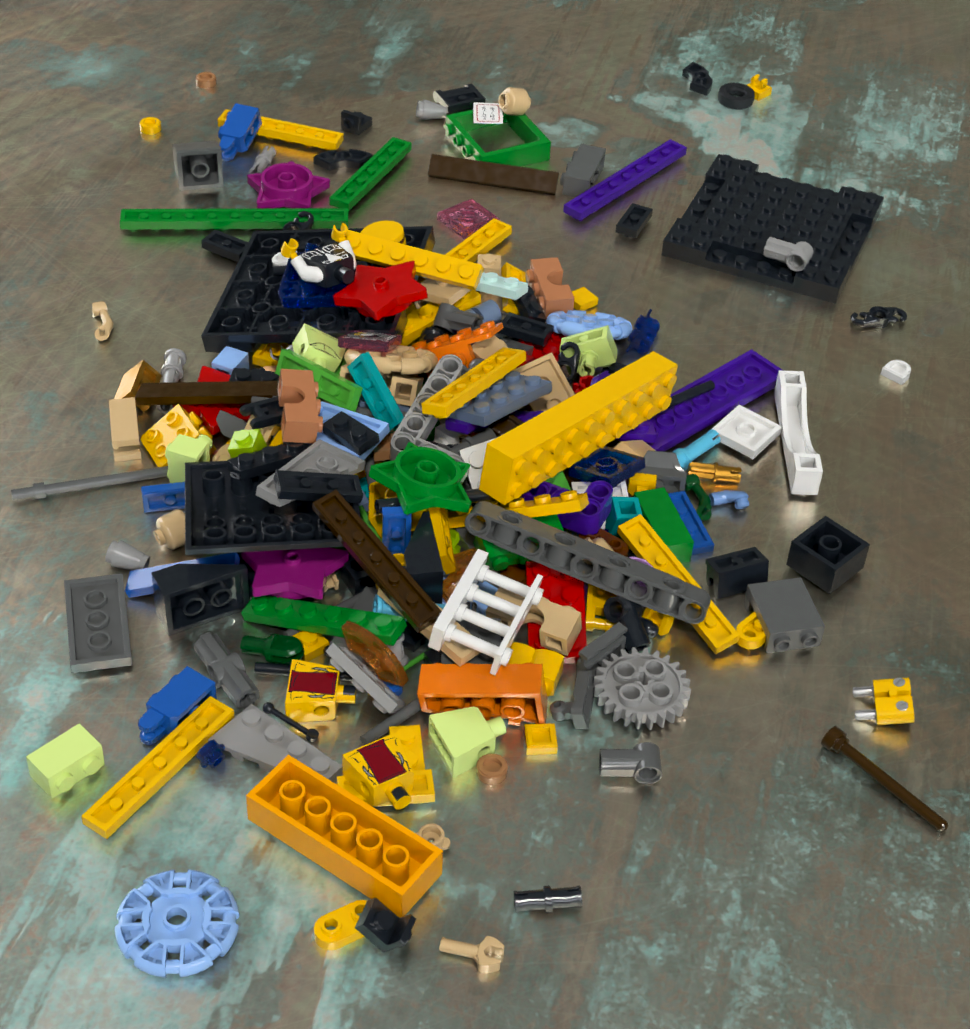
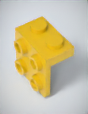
[141,404,216,467]

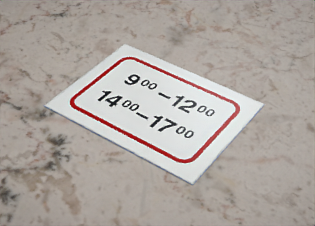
[473,102,503,124]

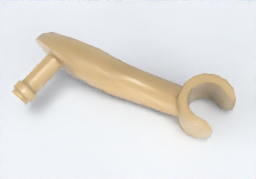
[92,301,113,341]

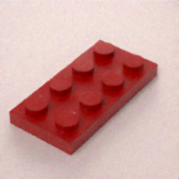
[525,561,587,664]

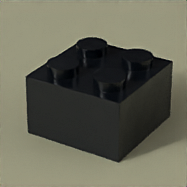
[786,516,870,594]

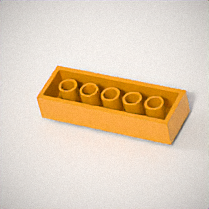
[246,754,443,918]

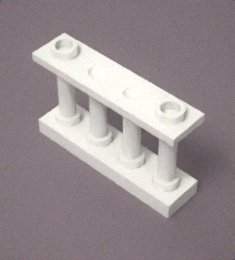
[428,549,544,675]

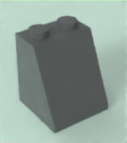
[172,140,224,191]

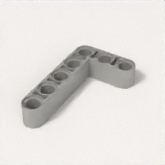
[390,354,465,463]

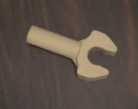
[439,936,505,973]

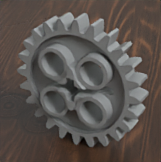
[593,647,691,730]

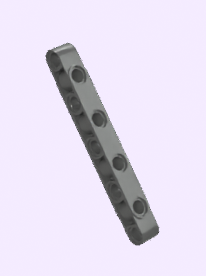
[465,501,711,624]

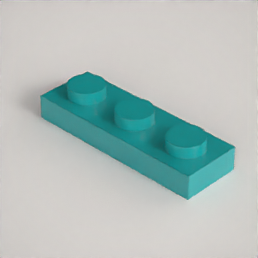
[347,352,404,435]

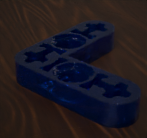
[278,252,346,308]

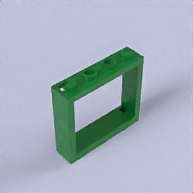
[443,110,551,167]

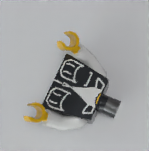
[281,223,356,288]

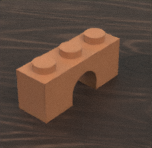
[526,257,574,318]
[277,369,323,443]

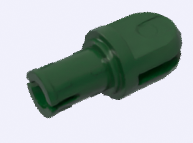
[240,633,304,665]

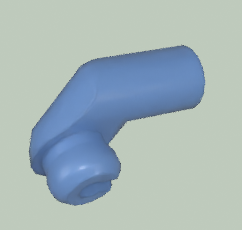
[709,490,750,510]

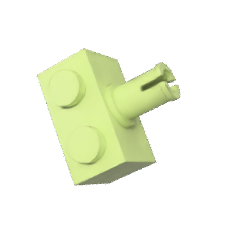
[559,325,618,377]
[165,434,213,483]

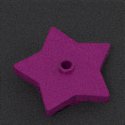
[247,161,330,209]
[241,547,349,599]

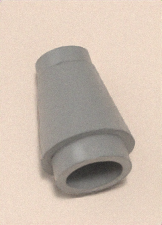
[416,99,447,120]
[105,540,150,570]

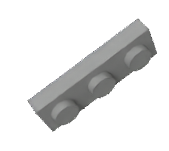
[325,643,406,714]

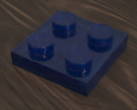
[568,446,646,488]

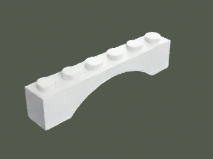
[774,370,823,495]

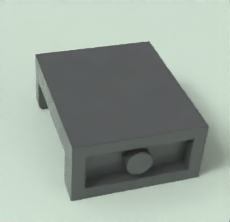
[744,577,825,653]

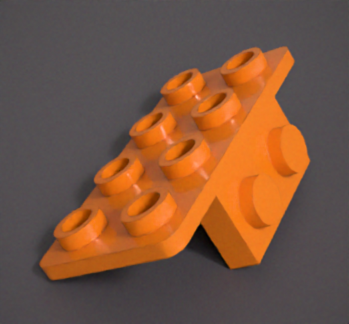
[411,320,504,378]

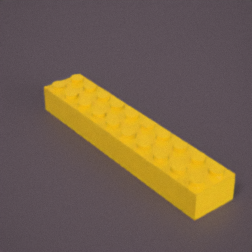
[479,351,678,505]

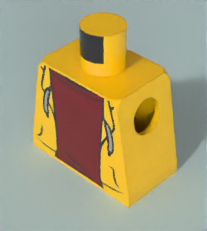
[285,659,357,723]
[342,732,414,810]

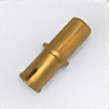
[687,462,741,484]

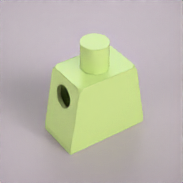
[428,706,506,778]

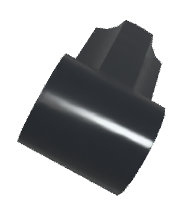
[603,597,651,654]

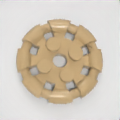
[344,344,438,374]

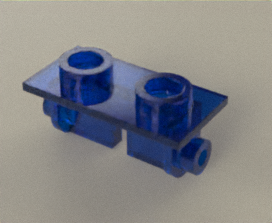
[626,309,660,354]

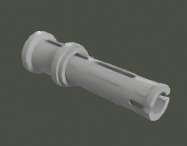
[157,348,187,413]

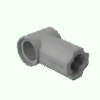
[763,237,814,272]

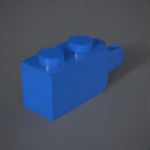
[218,103,262,162]
[138,666,217,746]

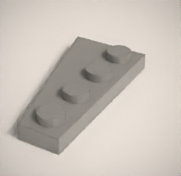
[256,439,366,507]
[208,704,343,782]

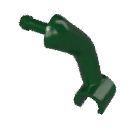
[684,474,712,521]

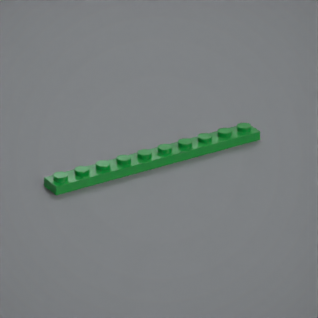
[120,208,349,231]

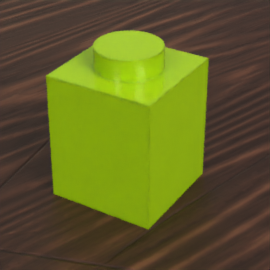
[227,429,267,458]

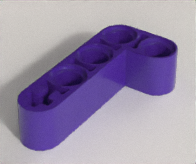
[507,480,613,535]

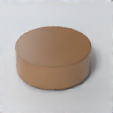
[196,72,217,89]
[476,754,508,785]

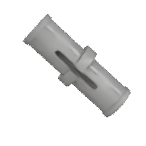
[249,145,276,174]

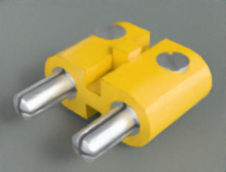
[852,677,914,725]

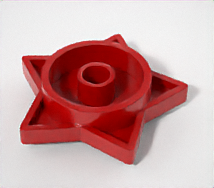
[333,261,428,320]
[173,366,251,435]

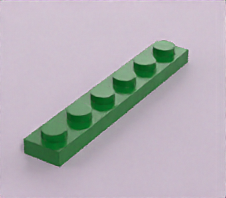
[329,137,412,211]
[241,595,407,646]

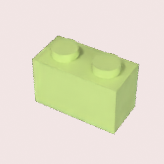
[26,723,105,799]

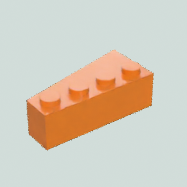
[417,663,548,726]

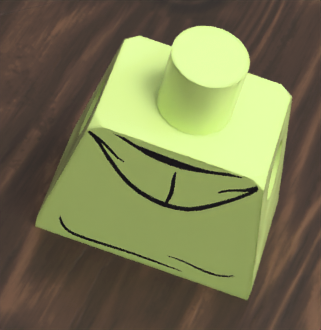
[292,323,347,372]

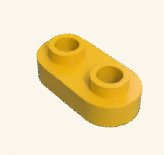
[736,611,766,649]
[314,900,367,950]

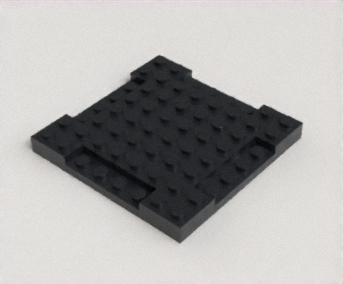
[661,154,884,304]
[201,226,435,353]

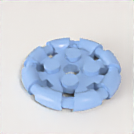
[546,310,632,340]
[115,869,239,978]

